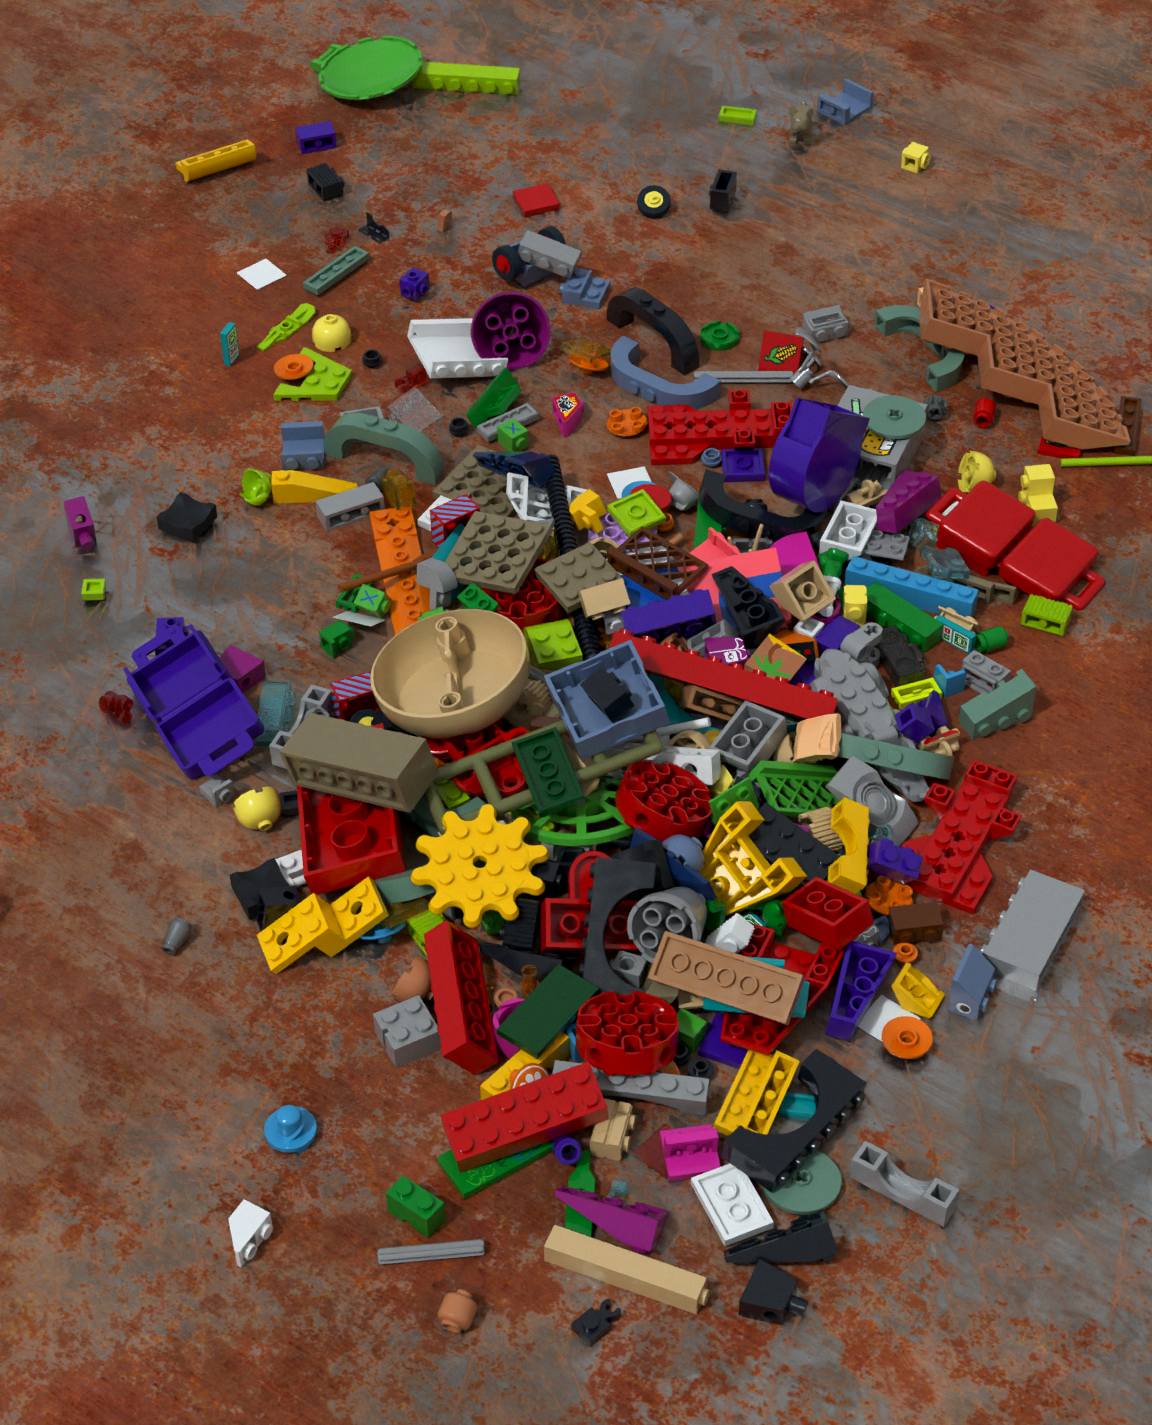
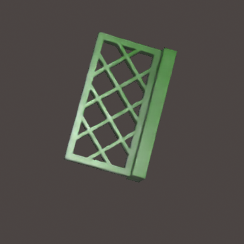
[749,760,840,817]

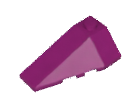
[555,1186,670,1254]

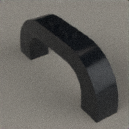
[607,287,699,376]
[698,469,827,542]

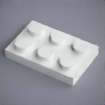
[691,1164,774,1246]

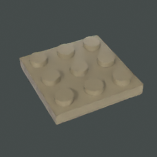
[534,542,625,613]

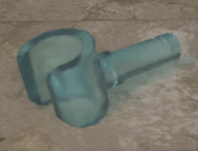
[606,1179,629,1198]

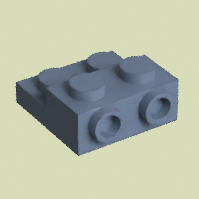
[559,268,610,309]

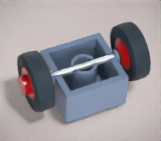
[492,226,566,287]

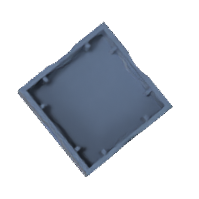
[544,640,670,760]

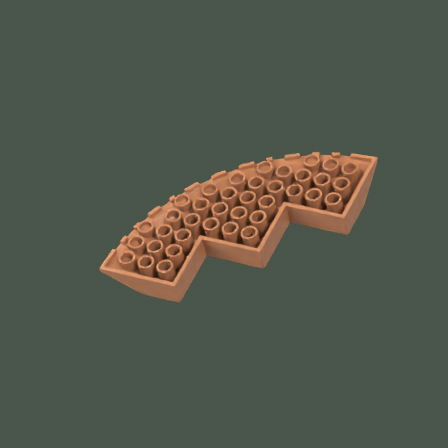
[919,278,1131,450]

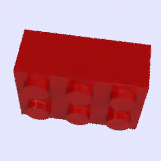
[782,877,874,950]

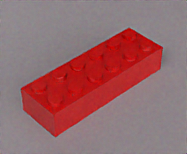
[424,920,499,1075]
[440,1061,609,1173]

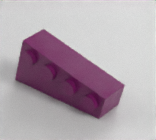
[876,470,941,534]

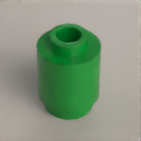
[975,625,1009,653]

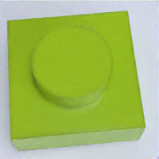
[81,579,106,600]

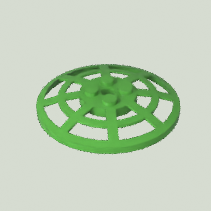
[511,775,636,846]

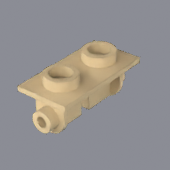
[934,606,980,634]

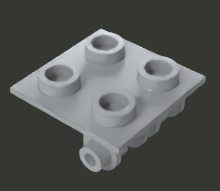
[862,530,910,560]

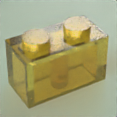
[381,469,417,510]

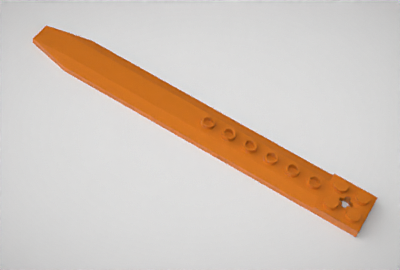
[369,506,436,758]

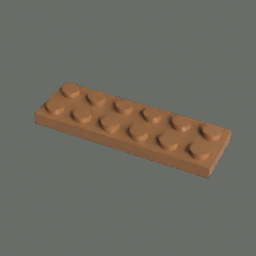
[648,931,806,1026]

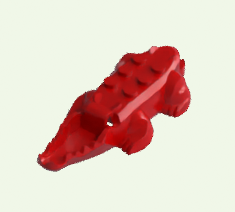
[416,717,529,799]

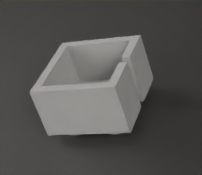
[373,995,441,1068]

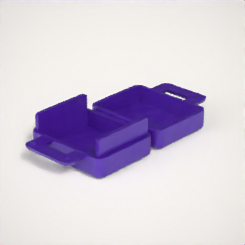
[123,624,264,779]

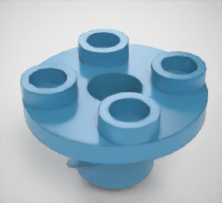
[264,1105,317,1153]

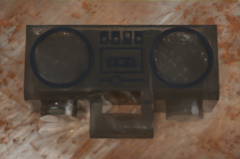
[874,626,926,687]

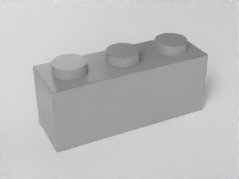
[518,230,581,279]
[315,482,385,532]

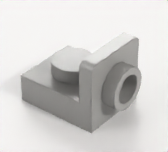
[199,775,235,808]

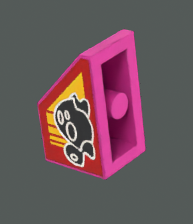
[552,392,584,438]

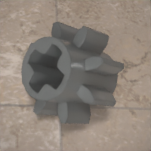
[923,395,948,420]

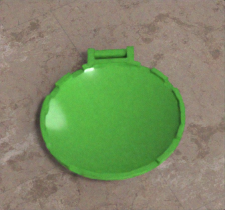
[310,36,423,100]

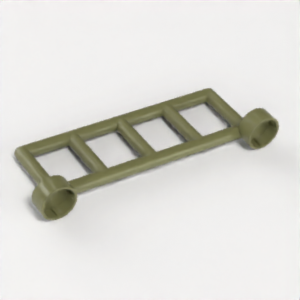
[422,720,663,835]

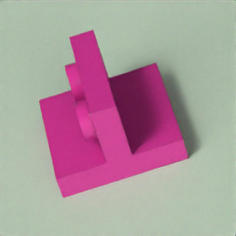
[659,1124,721,1182]

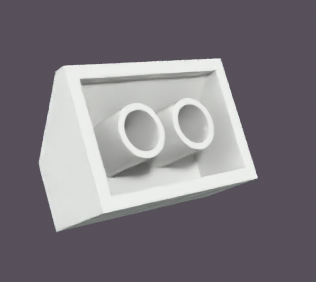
[819,501,877,562]

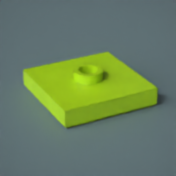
[607,489,666,537]

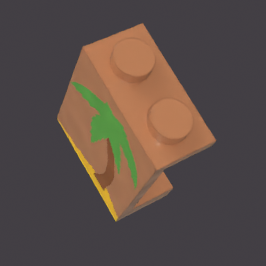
[744,634,807,682]

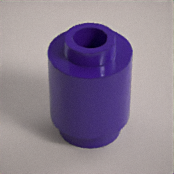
[552,1135,582,1165]

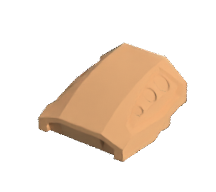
[792,713,841,764]

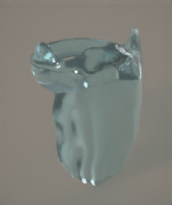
[907,518,938,548]

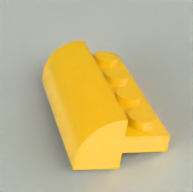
[175,139,256,182]
[712,1050,800,1136]

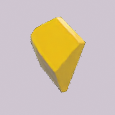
[891,962,945,1019]

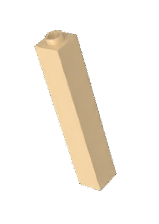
[544,1225,710,1315]

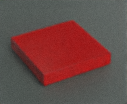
[512,183,560,217]

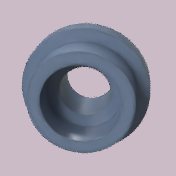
[701,448,722,467]

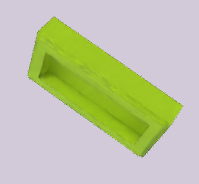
[718,106,757,125]

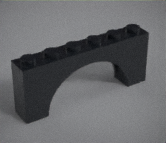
[579,857,658,995]
[721,1049,867,1193]

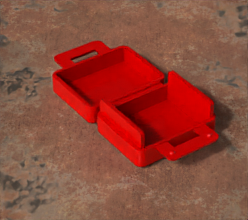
[926,480,1106,610]

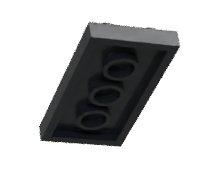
[749,802,840,888]

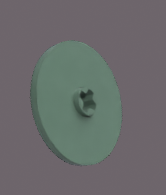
[863,395,926,439]
[762,1151,841,1215]

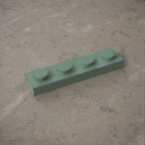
[303,246,369,296]

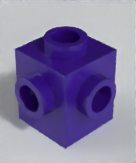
[399,268,430,301]

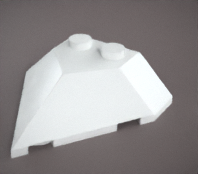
[506,472,587,559]

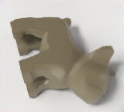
[789,101,813,145]

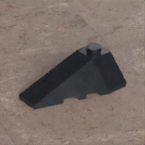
[712,566,785,649]
[478,942,585,986]
[723,1210,839,1263]

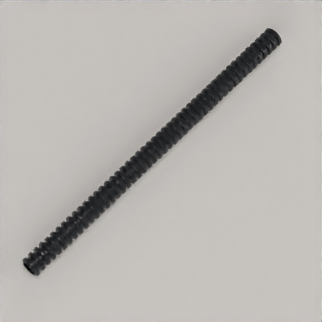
[545,454,600,661]

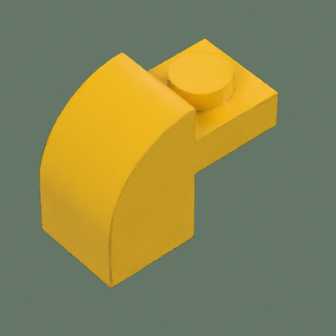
[569,489,607,533]

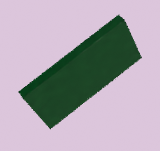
[511,727,586,818]
[496,964,599,1059]

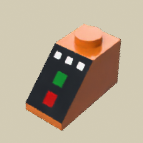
[774,629,819,662]

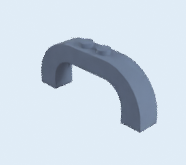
[610,336,721,409]

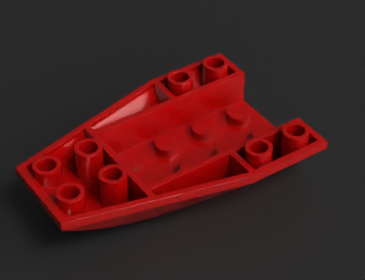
[720,923,845,1056]

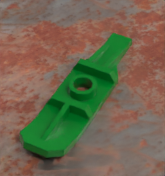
[565,1150,595,1237]

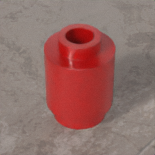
[973,398,996,428]

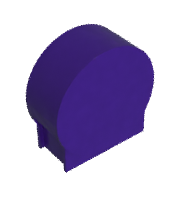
[769,397,870,513]

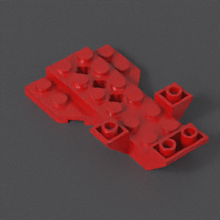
[647,390,792,466]
[891,760,1022,915]

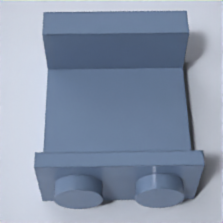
[817,79,873,125]
[281,421,324,470]

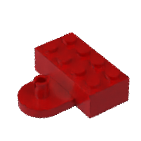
[541,851,641,955]

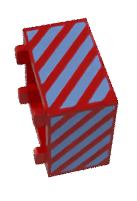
[430,494,480,548]
[330,671,380,721]

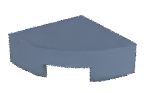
[873,915,890,946]

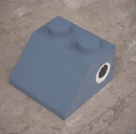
[948,944,997,1021]

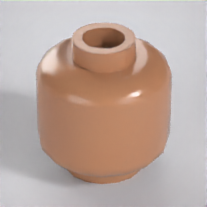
[437,1289,478,1334]

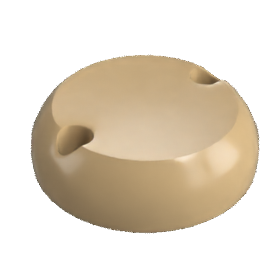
[370,609,530,739]

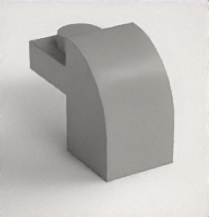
[417,558,458,610]

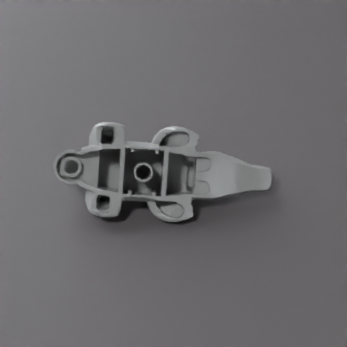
[809,649,930,802]

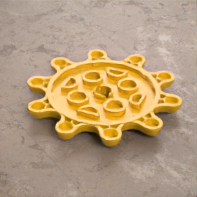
[410,804,549,928]

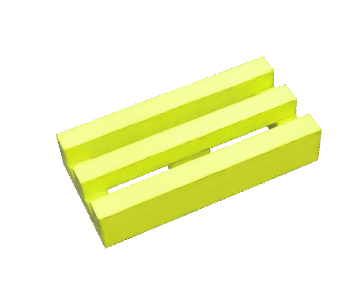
[891,677,942,710]

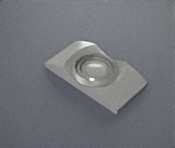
[825,756,919,847]

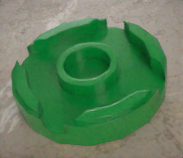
[700,321,739,351]

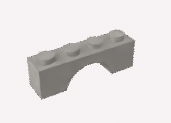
[269,684,333,769]
[850,1141,959,1227]

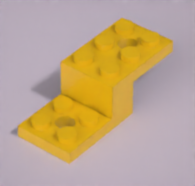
[257,876,389,974]

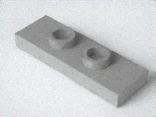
[477,403,539,442]

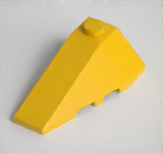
[271,470,358,504]

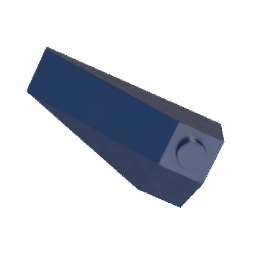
[473,451,556,489]
[629,828,717,901]

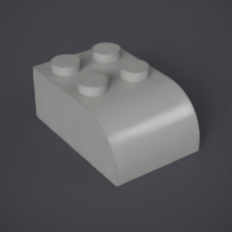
[710,700,787,773]

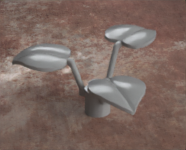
[790,326,850,389]

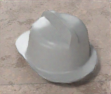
[668,471,699,511]

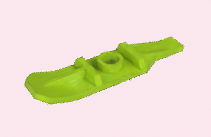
[257,303,316,352]

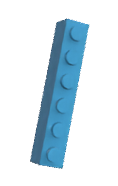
[845,556,979,617]

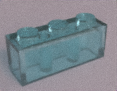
[255,681,296,747]

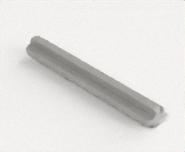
[377,1239,485,1264]

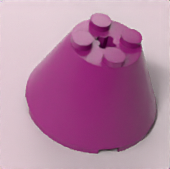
[471,292,551,371]

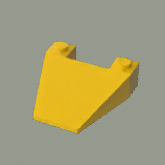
[699,801,807,917]

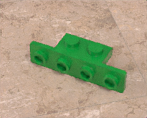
[466,367,522,429]

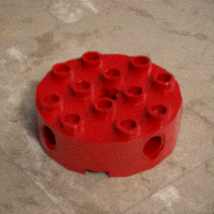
[479,557,565,633]
[615,760,712,841]
[575,991,679,1076]

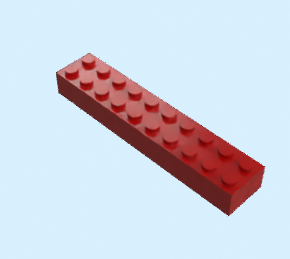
[609,628,838,720]

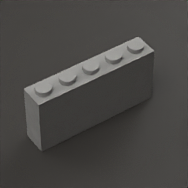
[980,869,1085,991]

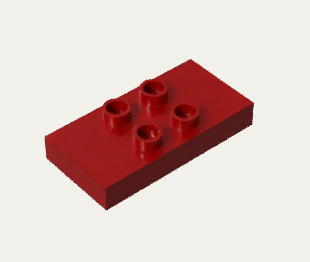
[297,723,406,895]

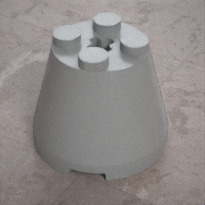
[627,887,707,963]

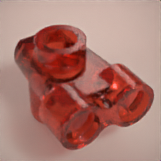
[99,691,134,724]

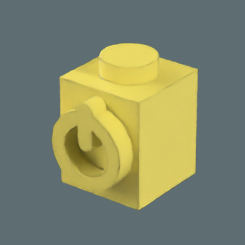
[901,142,931,173]

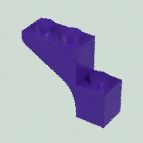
[895,690,948,743]

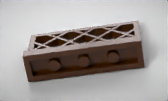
[606,526,709,600]

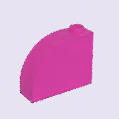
[770,532,821,577]

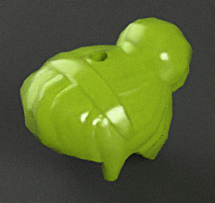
[239,469,272,506]

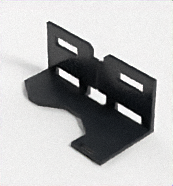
[358,212,389,243]

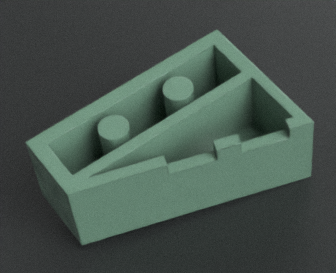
[958,669,1036,740]

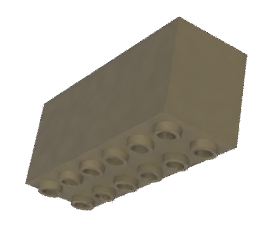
[279,713,439,813]

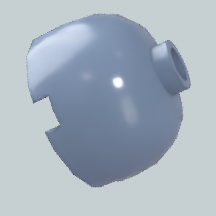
[662,834,705,873]

